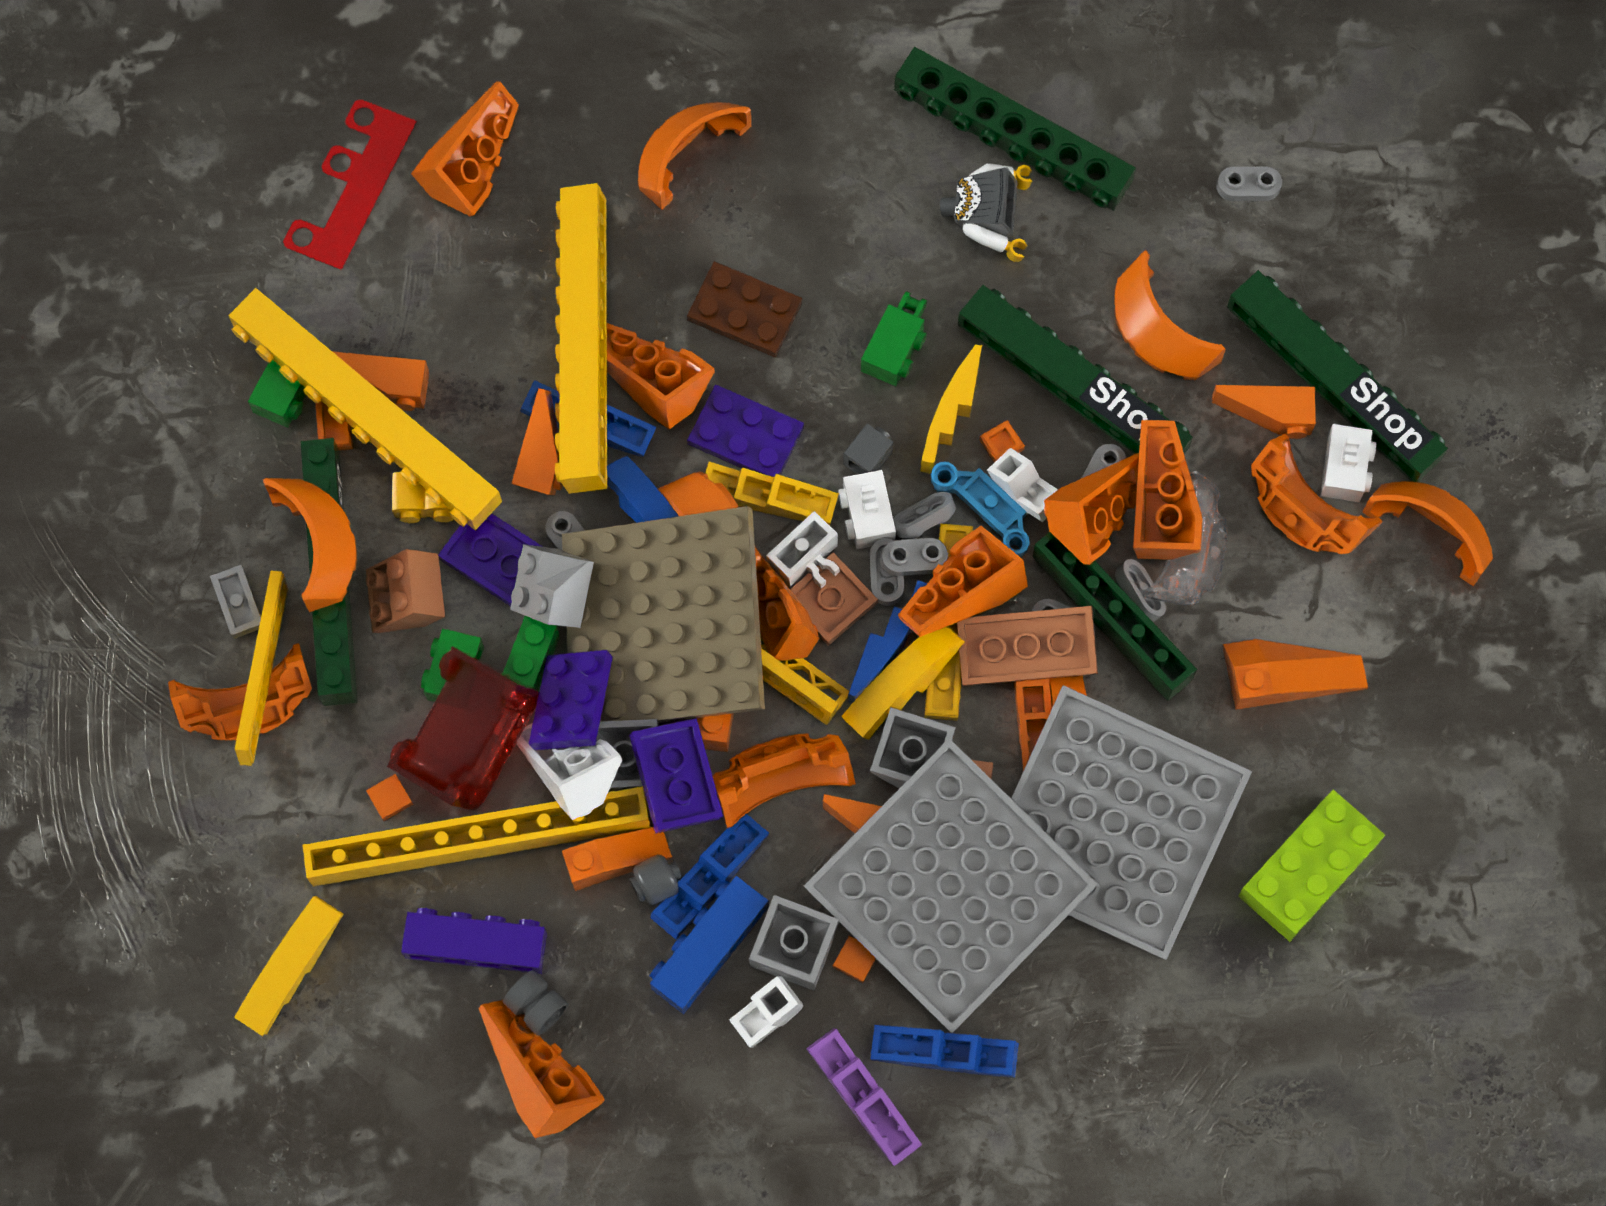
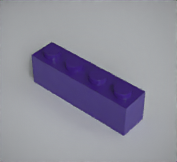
[401,908,547,974]

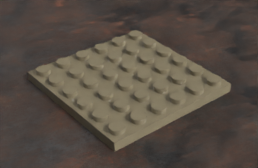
[562,506,765,723]

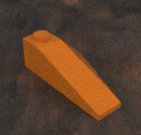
[411,81,519,216]
[607,323,714,430]
[1133,420,1203,560]
[1044,453,1139,565]
[898,525,1028,637]
[755,546,819,661]
[1222,639,1368,710]
[479,1000,605,1138]

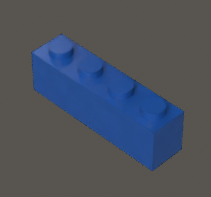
[649,876,769,1015]

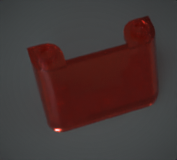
[387,646,539,810]

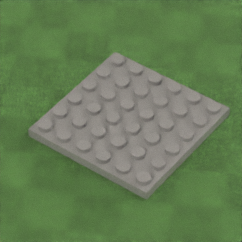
[1011,685,1252,960]
[804,738,1098,1033]

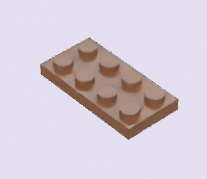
[957,606,1098,686]

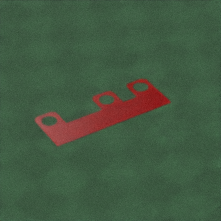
[283,100,417,270]

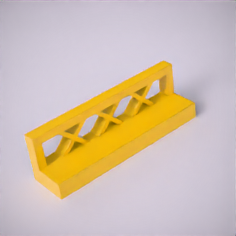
[760,634,849,725]

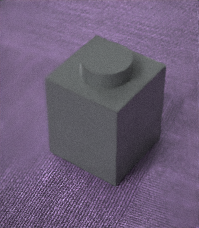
[843,424,894,475]

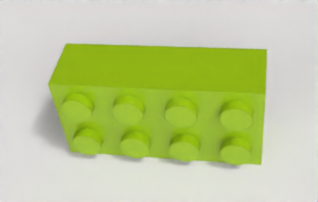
[1238,790,1385,942]

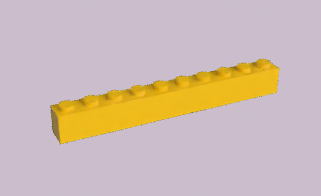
[555,183,607,494]
[228,288,502,531]
[302,786,651,887]

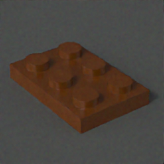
[687,261,802,358]

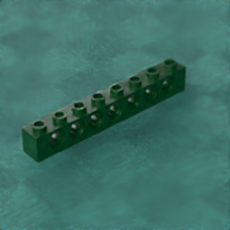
[894,46,1136,211]

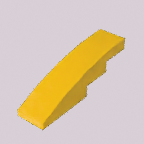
[920,344,982,474]
[705,461,839,525]
[841,626,965,740]
[234,896,343,1036]

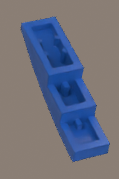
[520,380,656,457]
[607,456,678,523]
[848,580,927,704]
[650,814,769,939]
[870,1025,1019,1078]

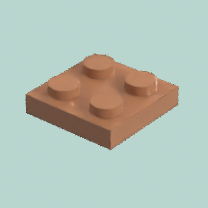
[790,552,878,646]

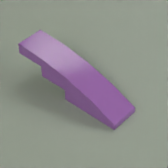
[806,1028,922,1166]

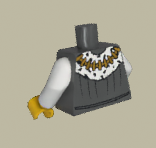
[940,163,1032,262]

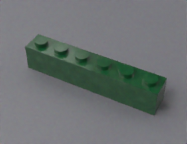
[1032,532,1197,701]

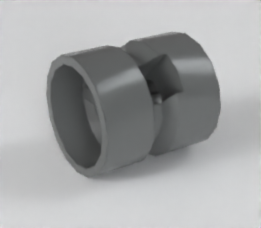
[503,970,569,1036]

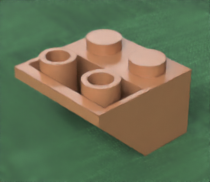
[366,549,445,633]

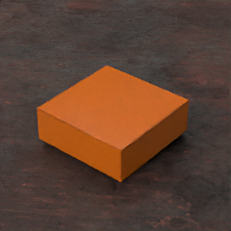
[979,420,1025,463]
[366,774,413,821]
[833,935,876,983]

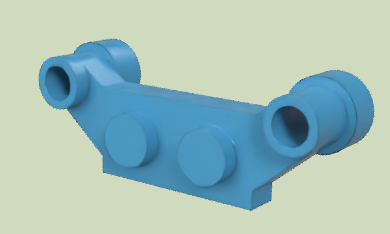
[931,462,1030,558]

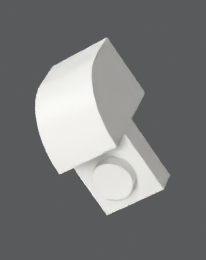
[987,448,1058,522]
[729,976,803,1048]

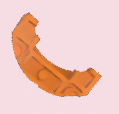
[638,102,752,210]
[1114,250,1226,380]
[1251,434,1383,554]
[658,472,739,516]
[263,478,357,612]
[1362,481,1493,587]
[168,643,312,740]
[713,733,856,828]

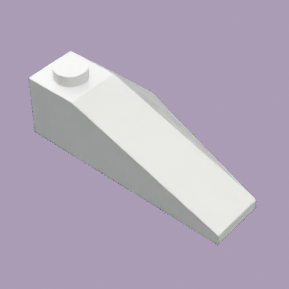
[511,723,622,820]

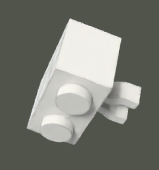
[1320,424,1376,502]
[838,470,896,549]
[766,511,840,589]

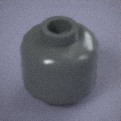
[629,854,682,905]

